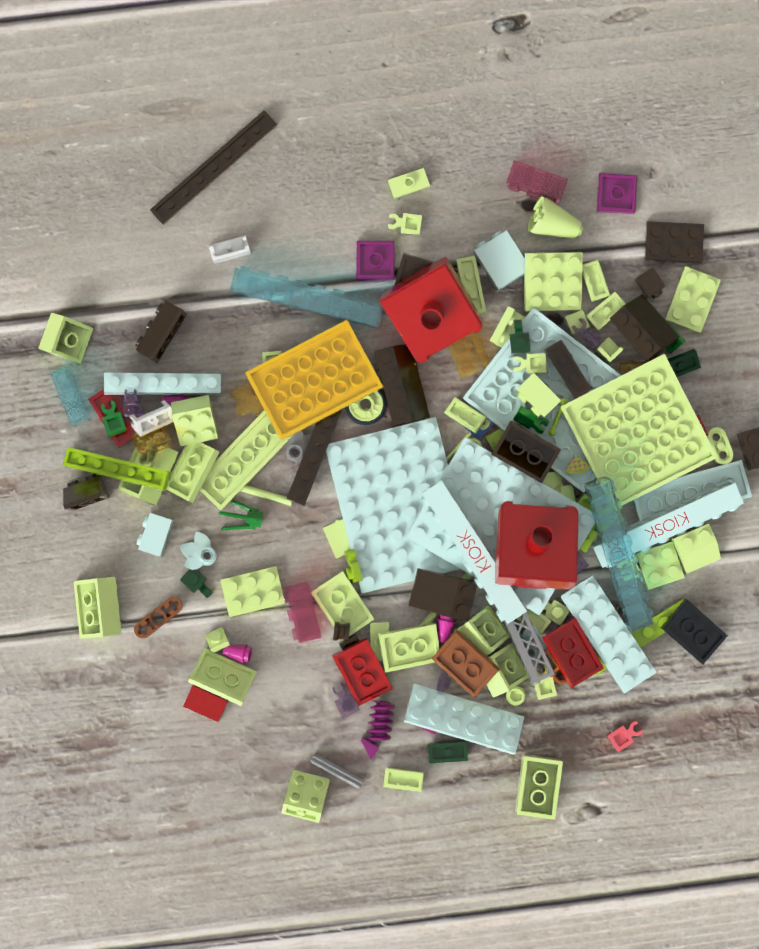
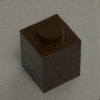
[635,267,665,299]

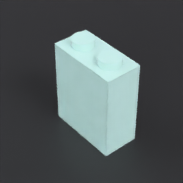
[473,230,525,292]

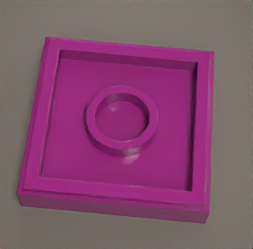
[597,173,637,214]
[356,241,395,280]

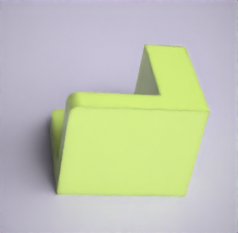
[595,337,623,364]

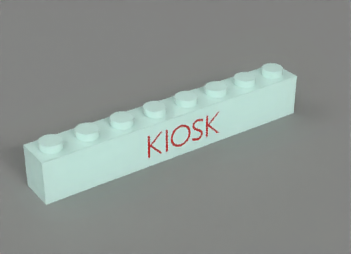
[591,479,744,568]
[421,480,527,624]

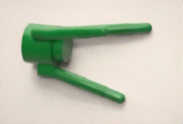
[219,500,263,530]

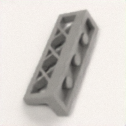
[503,613,555,686]

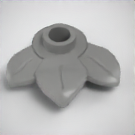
[286,431,312,462]

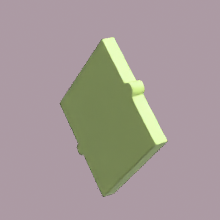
[323,519,351,559]

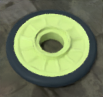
[345,389,387,425]

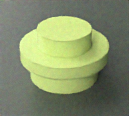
[506,686,525,705]

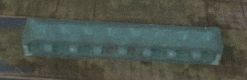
[230,266,384,329]
[584,476,654,632]

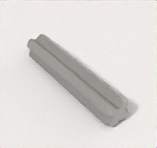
[310,753,363,789]

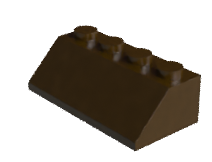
[374,344,430,427]

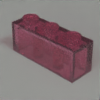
[505,160,568,204]
[283,581,322,643]

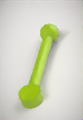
[548,398,568,436]

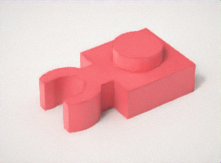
[607,721,644,752]

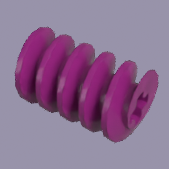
[366,700,395,741]

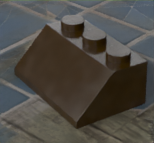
[609,294,680,362]
[135,301,187,364]
[491,421,561,483]

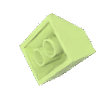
[118,437,179,505]
[74,577,122,639]

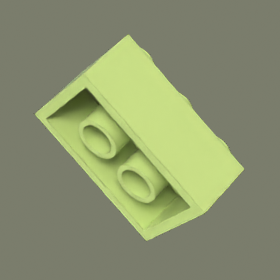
[515,754,563,820]

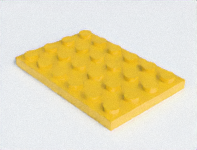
[245,320,383,441]

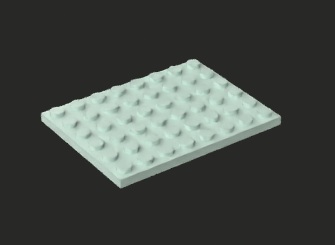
[463,307,622,493]
[326,417,460,594]
[406,437,599,615]

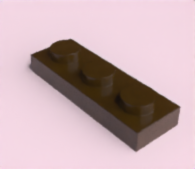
[545,340,592,399]

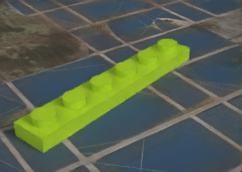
[62,447,171,491]
[594,599,684,676]

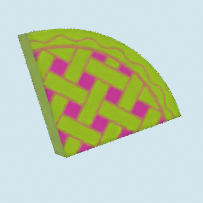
[564,455,591,474]

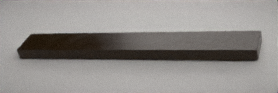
[150,110,277,225]

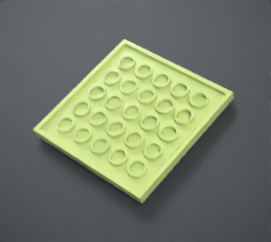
[560,354,718,510]

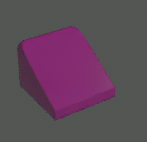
[361,736,379,760]

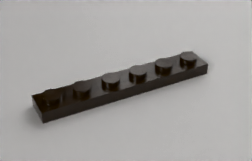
[287,410,342,507]

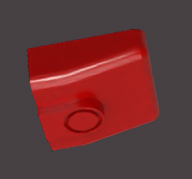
[379,257,483,363]
[495,501,578,589]

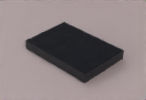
[661,599,728,665]

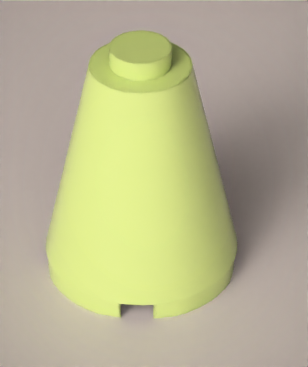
[528,196,583,239]

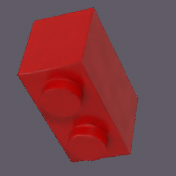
[183,684,229,722]

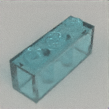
[49,365,92,427]

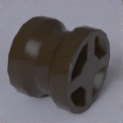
[333,621,350,642]

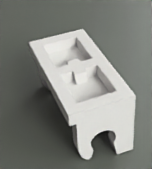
[209,235,251,264]
[129,400,174,437]

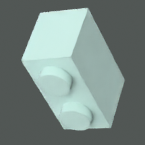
[137,513,174,557]

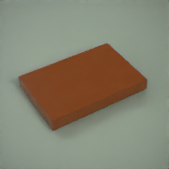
[432,630,500,698]

